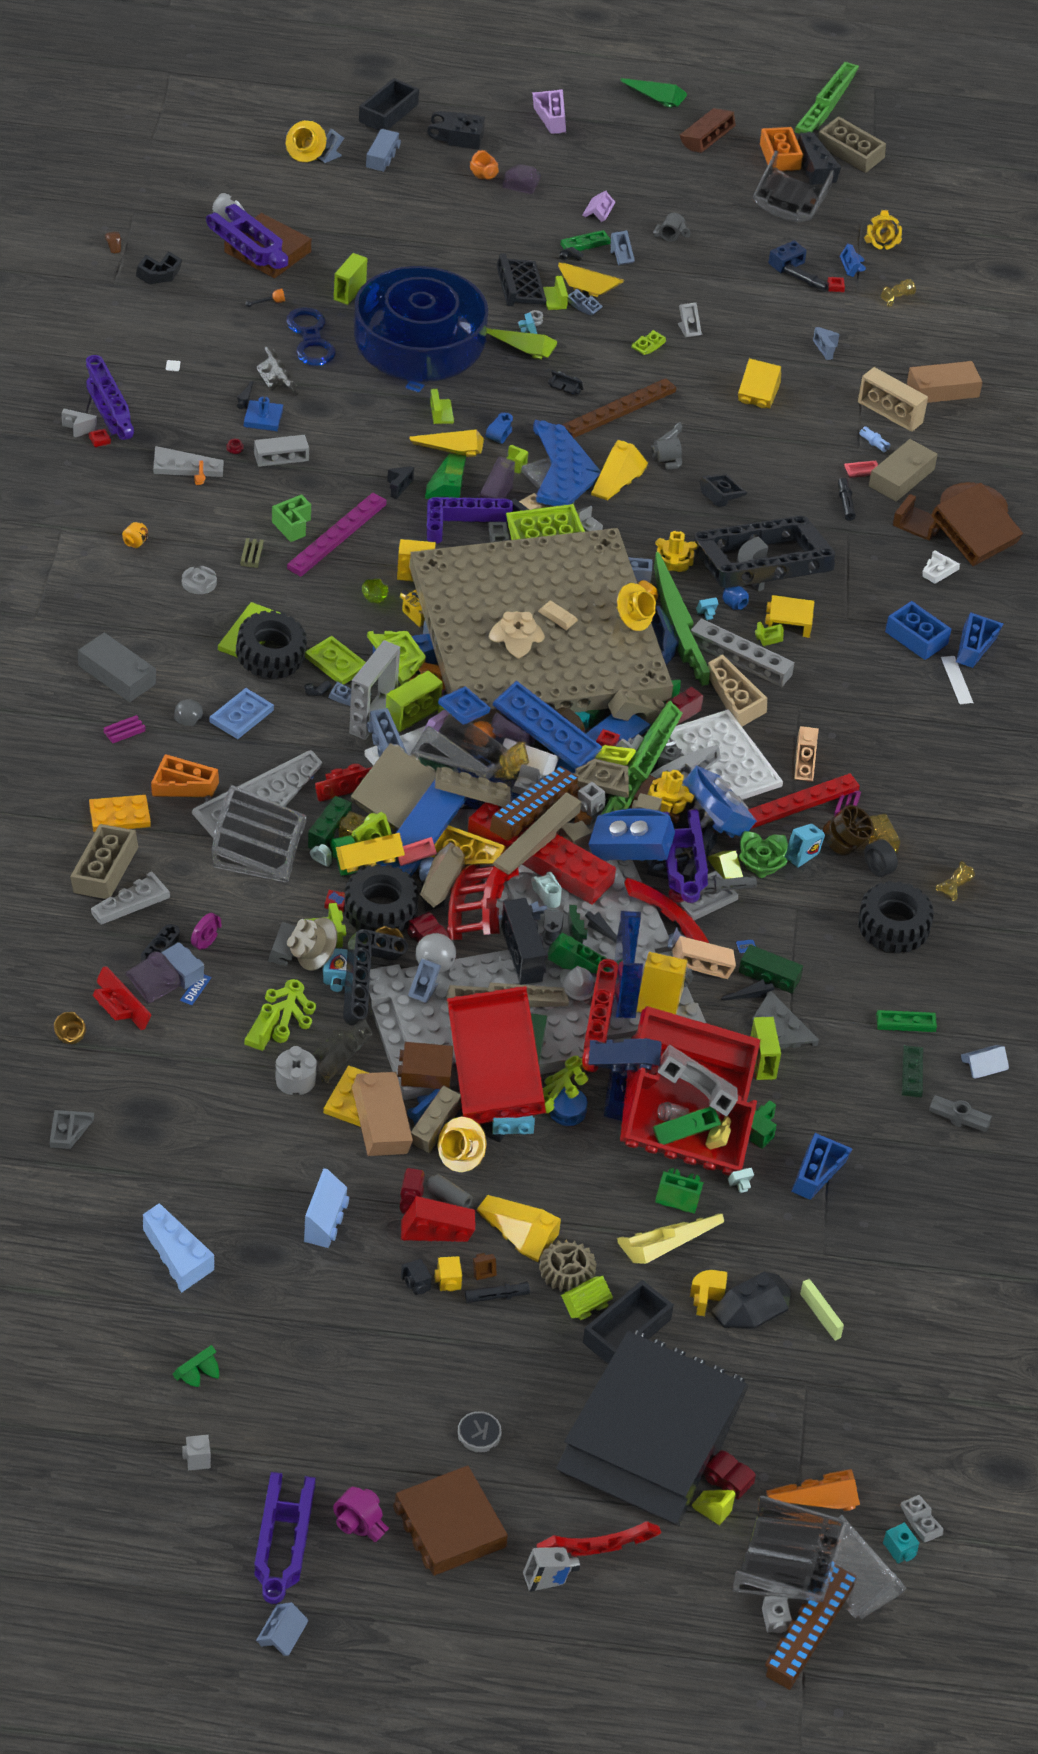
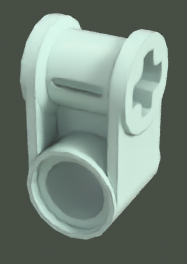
[531,872,562,908]

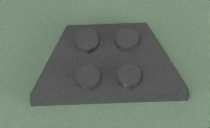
[751,991,819,1049]

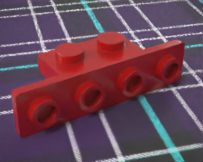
[315,764,372,801]
[92,966,151,1030]

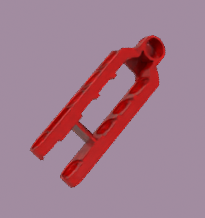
[582,959,618,1072]

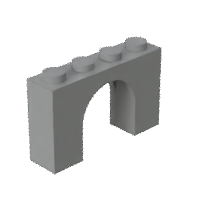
[658,1044,738,1117]

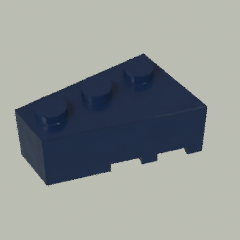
[589,1038,662,1074]

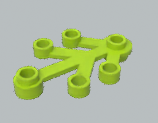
[261,979,316,1043]
[543,1055,588,1114]

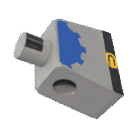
[523,1547,580,1592]

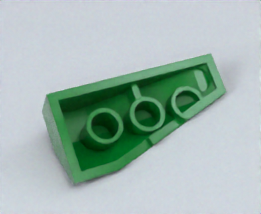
[621,78,687,108]
[425,453,466,499]

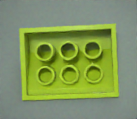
[506,504,585,540]

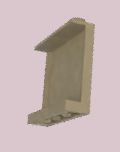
[351,743,436,832]

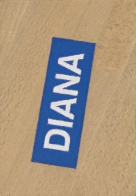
[180,974,212,1005]

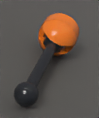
[246,289,285,307]

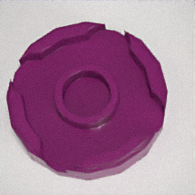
[191,913,222,950]

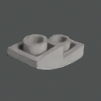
[900,1495,943,1543]

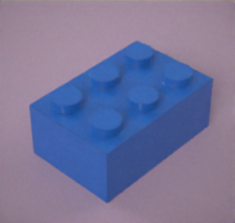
[885,601,951,660]

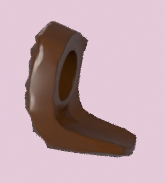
[105,231,121,253]

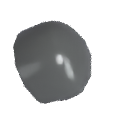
[174,699,203,726]

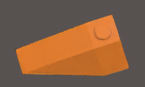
[767,1469,860,1511]

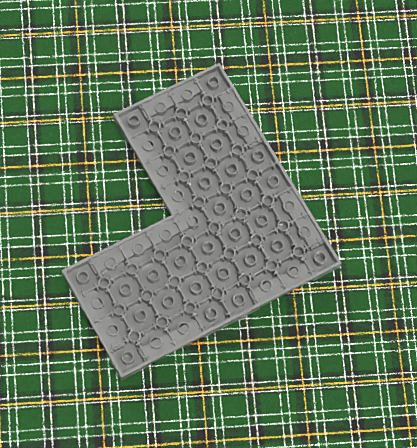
[368,810,707,1100]

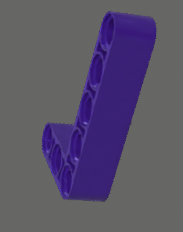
[427,497,513,544]

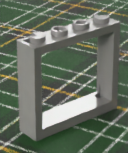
[349,640,400,740]

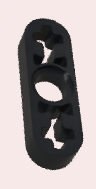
[141,924,180,969]

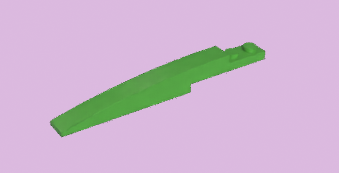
[795,62,859,134]
[654,552,710,686]
[601,701,683,815]

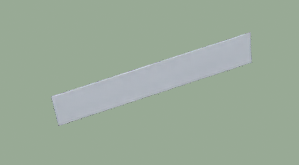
[941,656,973,704]

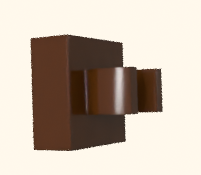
[473,1253,497,1280]

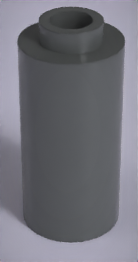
[426,1174,473,1208]

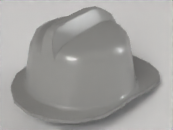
[560,966,595,1001]

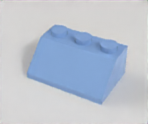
[304,1168,349,1248]

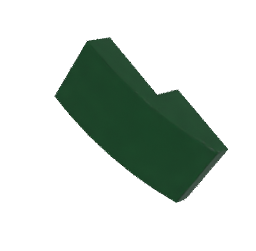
[568,904,588,944]

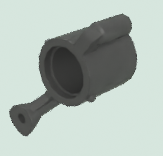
[653,213,691,242]
[651,422,682,470]

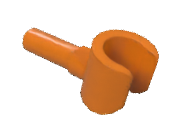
[194,460,205,485]

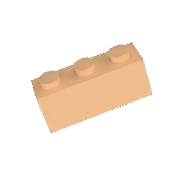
[672,936,736,979]

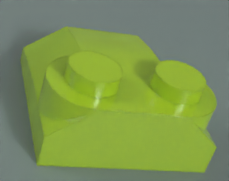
[352,812,392,843]

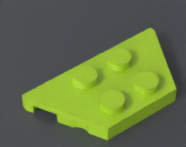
[367,631,426,685]

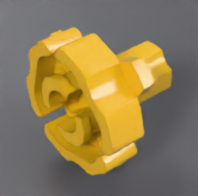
[864,210,902,250]
[655,531,698,572]
[647,770,694,814]

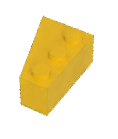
[336,833,405,872]

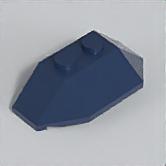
[651,606,679,665]

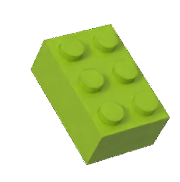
[386,670,443,732]

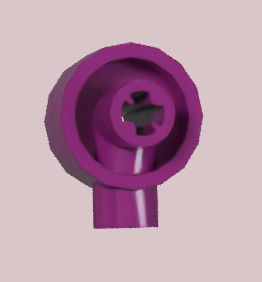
[333,1487,389,1543]

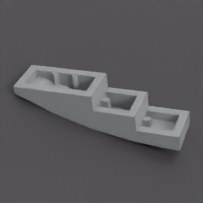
[650,745,721,779]

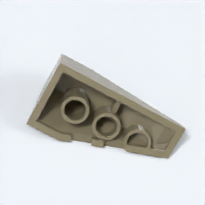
[420,842,465,907]

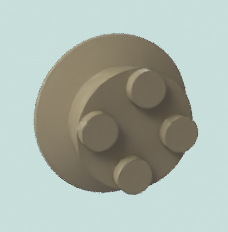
[287,918,337,971]

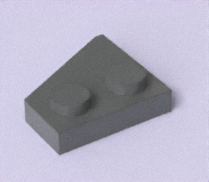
[50,1110,94,1149]

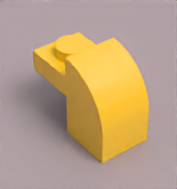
[690,1270,727,1316]

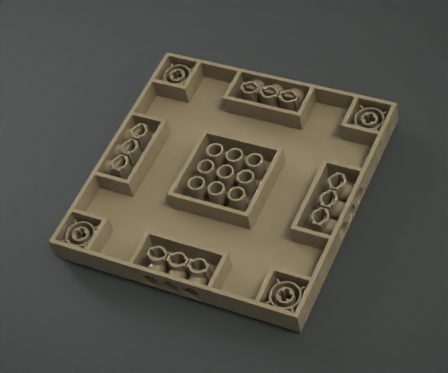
[409,528,673,727]

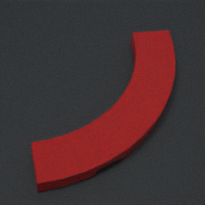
[624,878,710,944]
[537,1521,661,1556]

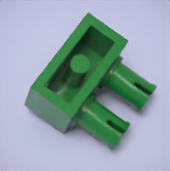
[655,1168,704,1214]

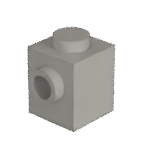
[182,1435,211,1470]

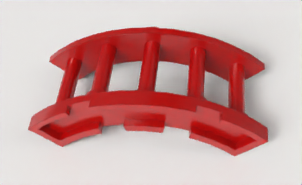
[447,864,519,940]

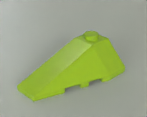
[484,328,557,360]

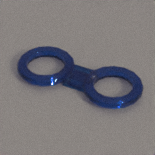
[286,307,335,366]

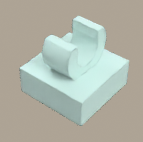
[728,1168,754,1193]

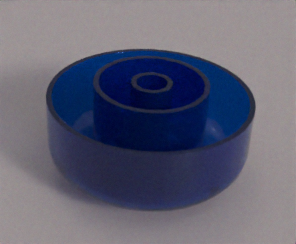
[354,266,489,382]

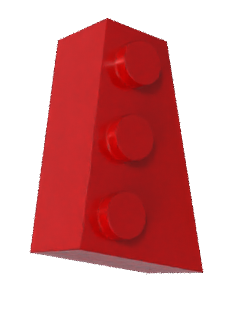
[401,1196,475,1242]

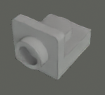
[615,734,644,751]

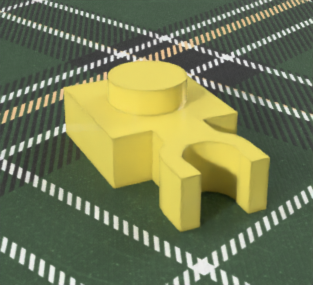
[705,1116,731,1150]

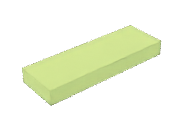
[800,1279,844,1340]

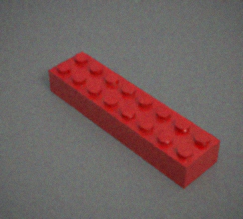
[468,802,616,905]

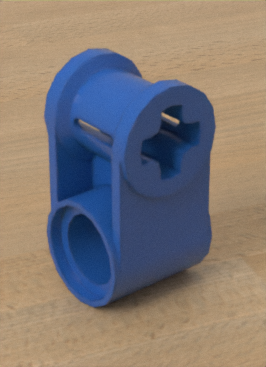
[486,413,513,444]

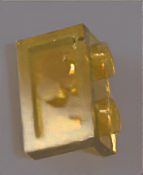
[495,742,529,779]

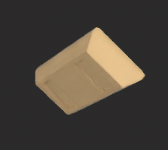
[538,600,578,630]

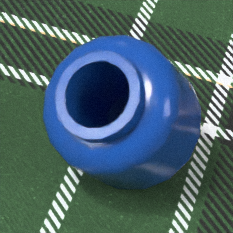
[723,586,749,610]

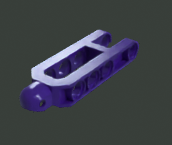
[206,204,288,269]
[86,355,134,440]
[663,809,708,903]
[254,1472,316,1604]

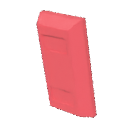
[844,460,878,478]
[398,837,437,866]

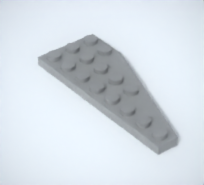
[192,750,322,853]

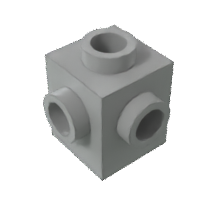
[578,782,605,816]

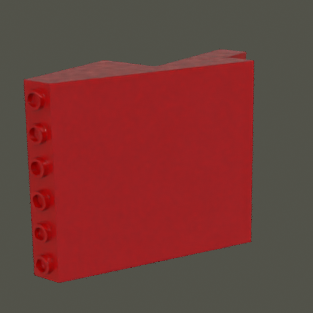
[620,1006,761,1176]

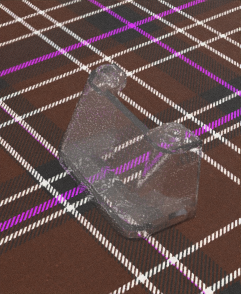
[802,1515,907,1619]

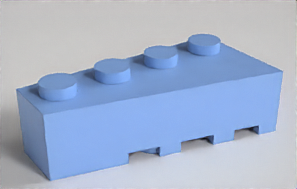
[143,1203,214,1293]

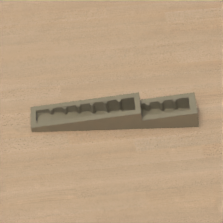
[493,792,582,875]
[446,983,569,1011]

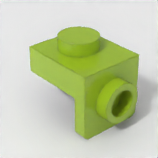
[755,622,783,646]

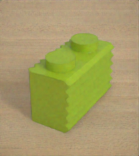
[561,1276,613,1320]

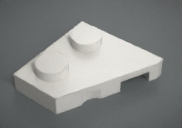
[923,551,959,584]

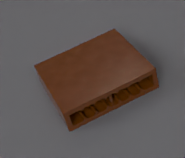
[224,213,312,278]
[931,483,1023,566]
[393,1465,508,1576]

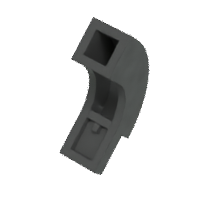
[737,537,768,592]

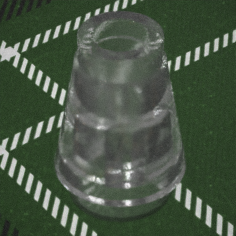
[657,1102,689,1122]

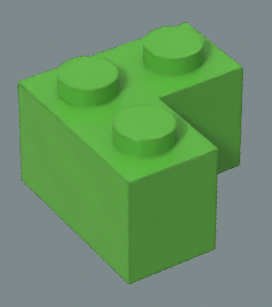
[272,495,311,542]

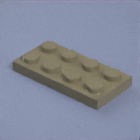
[435,767,511,807]

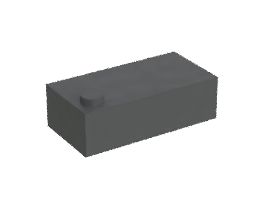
[78,632,156,702]

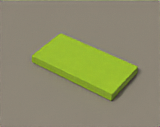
[218,602,281,658]

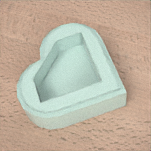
[310,844,332,867]

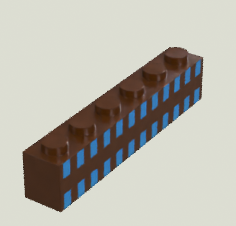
[490,766,578,841]
[765,1563,857,1690]

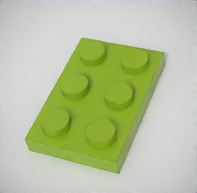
[305,636,366,685]

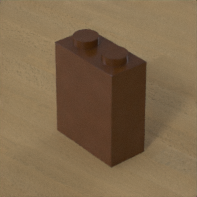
[397,1042,453,1089]

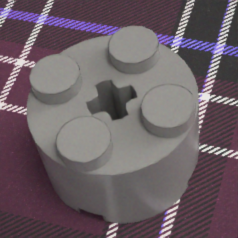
[275,1046,317,1095]

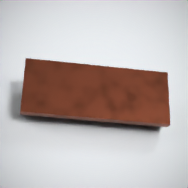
[680,108,736,153]

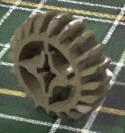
[539,1239,596,1292]

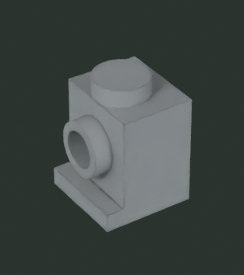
[762,1594,792,1633]

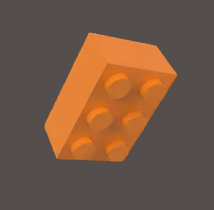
[760,127,803,172]

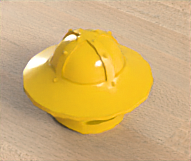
[285,120,327,162]
[616,583,656,631]
[437,1117,487,1173]

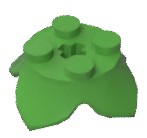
[739,831,788,878]

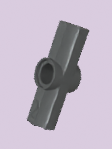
[929,1095,992,1132]

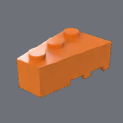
[151,754,219,797]

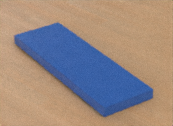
[492,681,602,769]
[555,714,650,774]
[376,780,468,876]

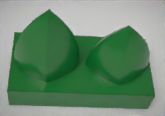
[173,1345,219,1387]

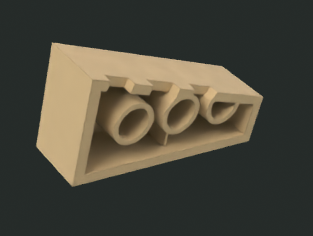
[708,654,767,727]

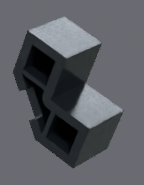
[136,251,182,285]

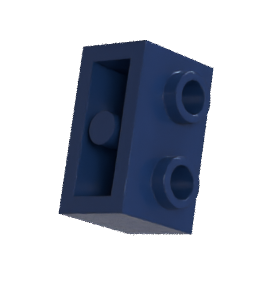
[768,240,807,273]

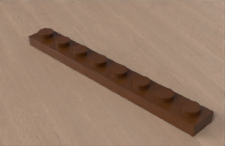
[562,378,676,438]

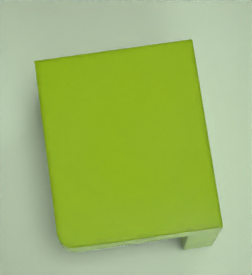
[502,445,528,474]

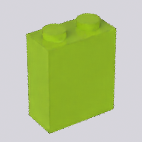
[334,253,367,305]
[751,1017,781,1080]

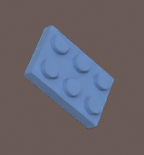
[210,688,274,739]

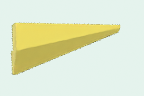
[617,1214,724,1264]

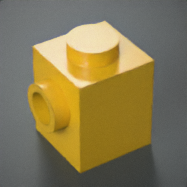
[434,1256,462,1291]

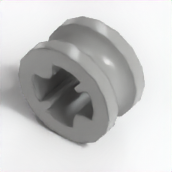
[529,310,543,326]

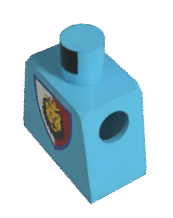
[785,824,825,867]
[322,948,360,992]

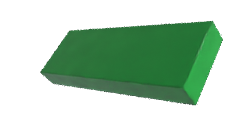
[561,230,611,251]
[876,1010,937,1032]

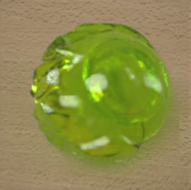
[362,579,388,604]

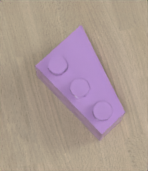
[532,90,566,134]

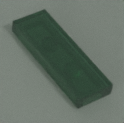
[902,1045,923,1098]

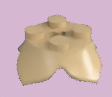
[489,611,545,659]

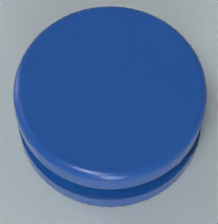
[549,1087,588,1126]

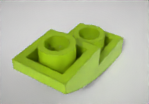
[632,330,666,355]

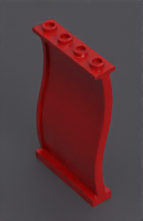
[447,986,546,1124]

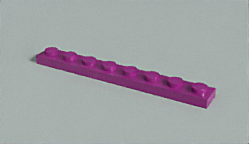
[287,493,386,577]

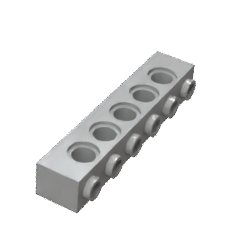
[691,619,795,687]

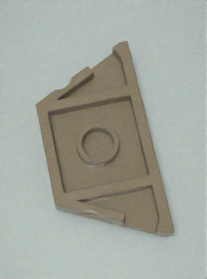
[574,759,629,798]

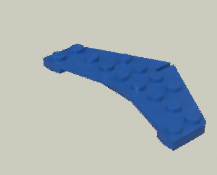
[533,420,601,506]

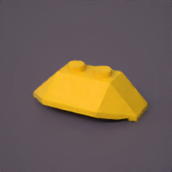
[558,263,623,297]

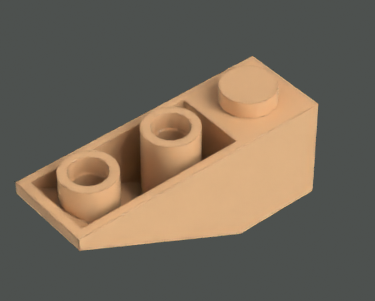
[795,726,818,782]

